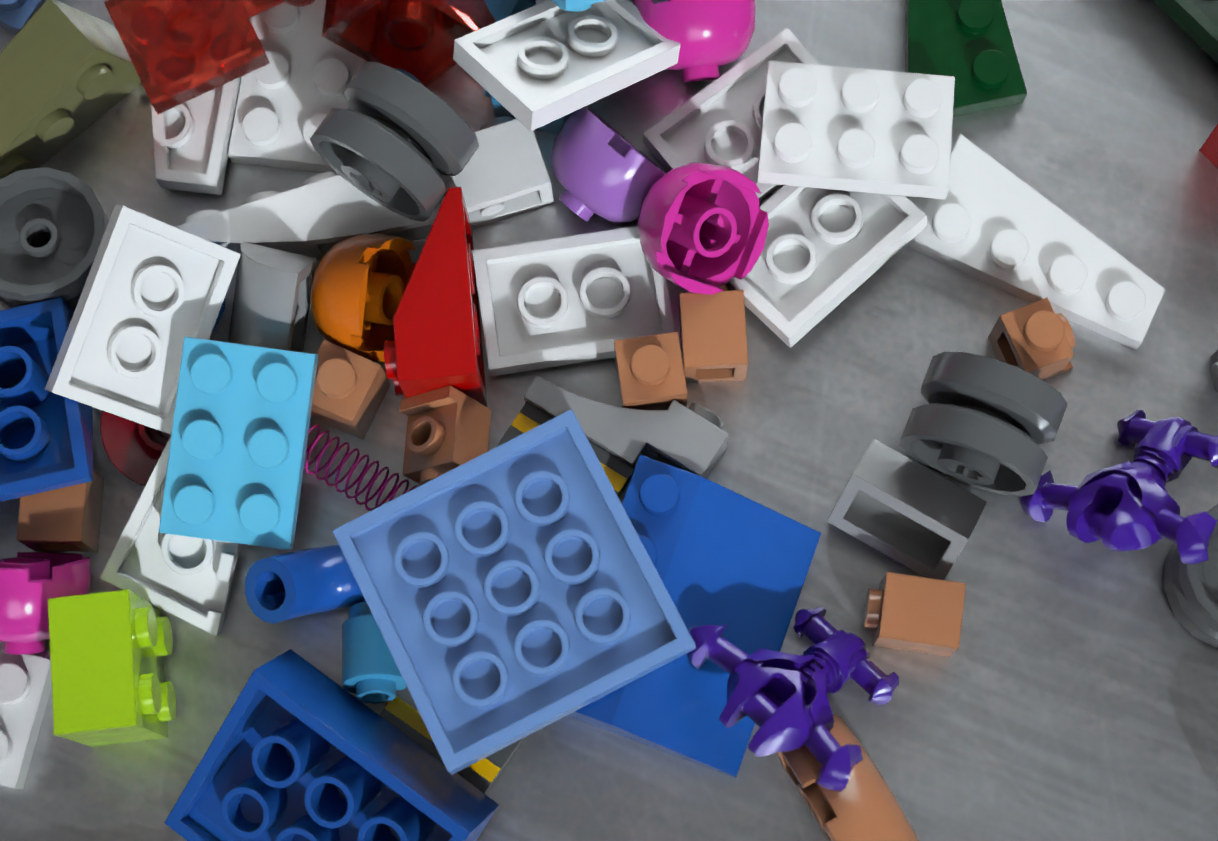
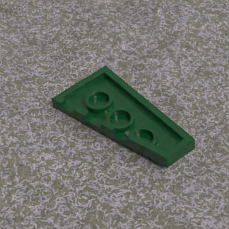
[905,0,1027,117]

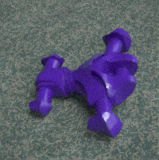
[1018,410,1218,565]
[687,607,899,792]

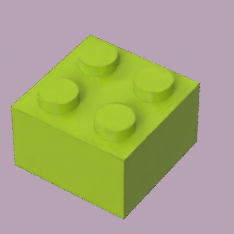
[48,589,177,747]

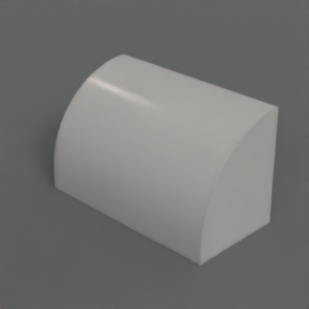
[228,242,317,352]
[827,439,987,580]

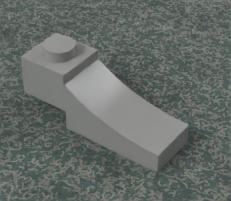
[524,375,729,479]

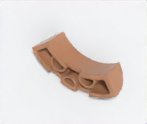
[776,713,919,841]

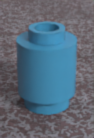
[342,602,407,704]

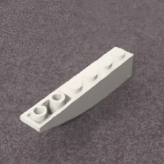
[174,116,554,261]

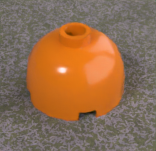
[310,234,416,363]

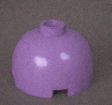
[551,106,666,223]

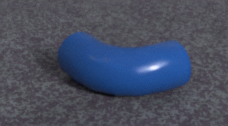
[245,545,366,624]

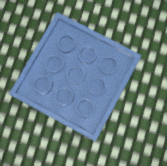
[332,409,696,775]

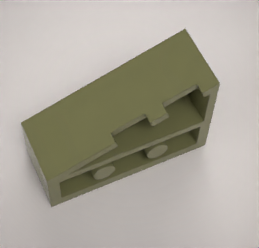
[0,0,150,179]

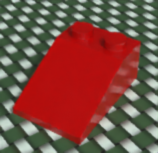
[384,187,488,407]

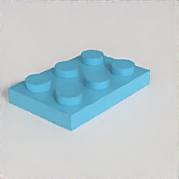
[159,337,319,550]

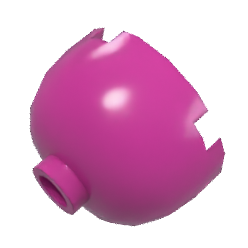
[633,0,756,82]
[637,162,769,295]
[0,552,91,655]

